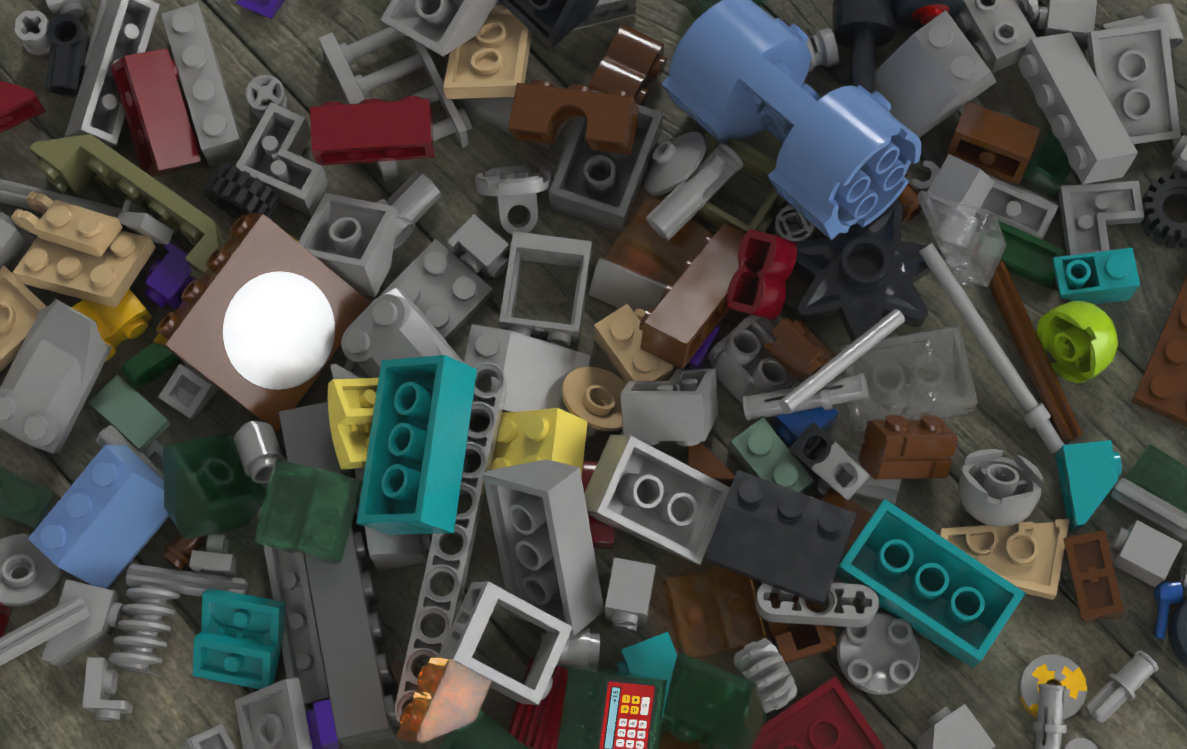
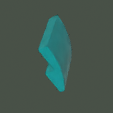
[193,588,286,689]

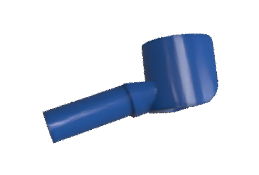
[1154,581,1183,639]

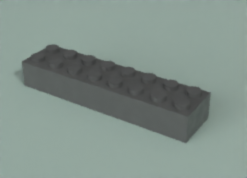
[279,402,401,748]

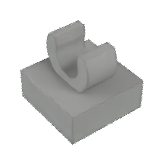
[189,533,239,578]

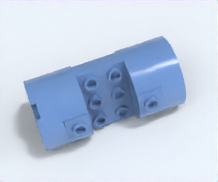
[661,0,921,240]

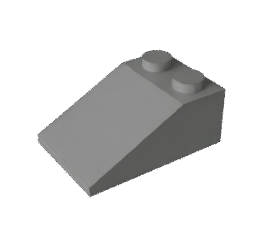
[875,10,997,138]
[464,324,591,418]
[584,435,730,564]

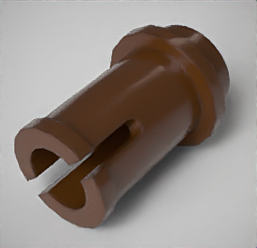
[162,517,213,570]

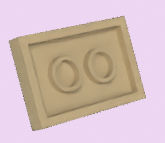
[443,5,532,99]
[12,230,156,308]

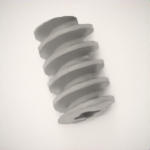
[108,585,180,676]

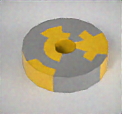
[1018,654,1087,720]

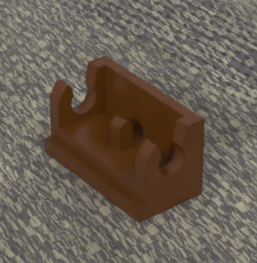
[1063,530,1124,623]

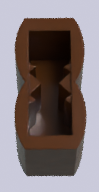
[588,25,667,106]

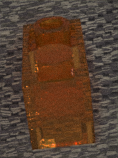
[396,658,492,743]

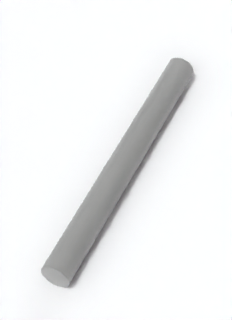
[779,309,905,414]

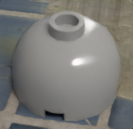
[958,449,1043,527]

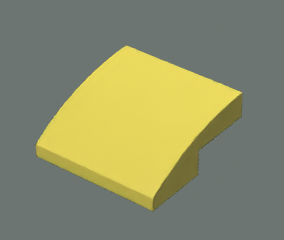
[328,378,379,470]

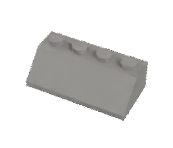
[482,459,605,636]

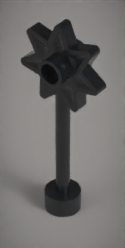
[793,0,942,343]

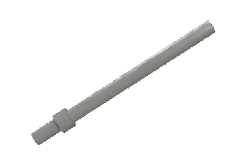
[919,243,1065,454]

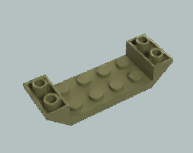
[29,134,226,280]

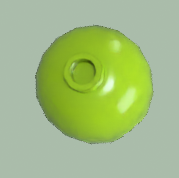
[1036,301,1118,384]

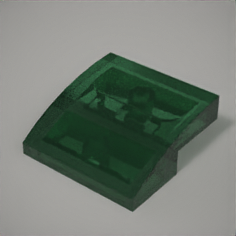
[253,460,363,564]

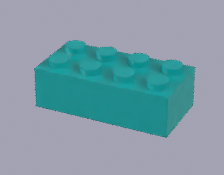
[357,355,477,535]

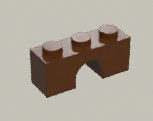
[508,80,640,155]

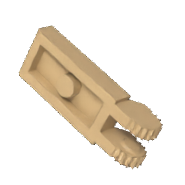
[11,191,123,257]

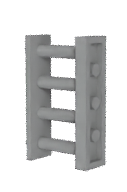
[318,27,472,182]

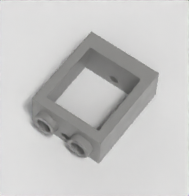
[499,231,592,346]
[437,581,573,705]

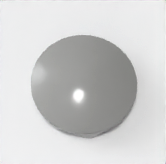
[837,613,920,695]

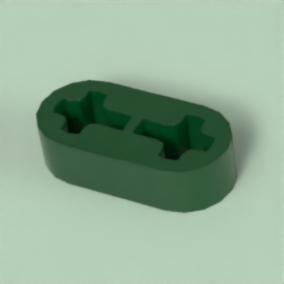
[121,343,183,388]

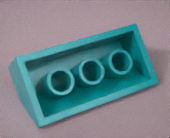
[835,499,1025,669]

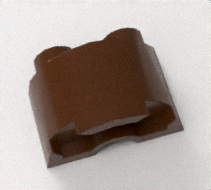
[763,318,835,383]
[757,587,837,664]

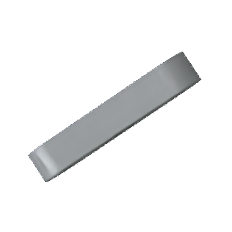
[755,583,879,627]

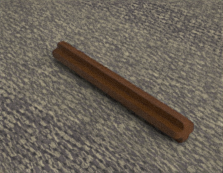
[983,260,1082,444]

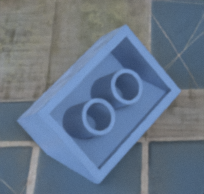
[28,445,183,589]

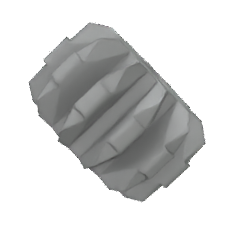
[734,638,797,713]

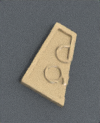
[0,265,47,372]
[939,518,1070,600]

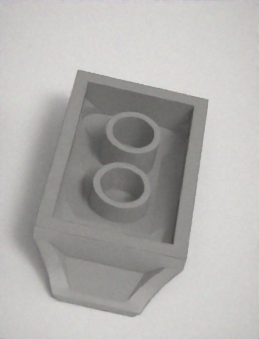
[341,288,465,378]
[0,299,112,454]

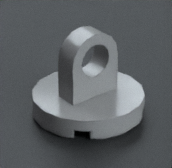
[475,165,553,235]

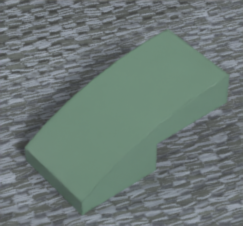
[88,375,171,453]

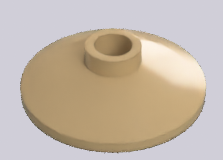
[561,367,627,431]

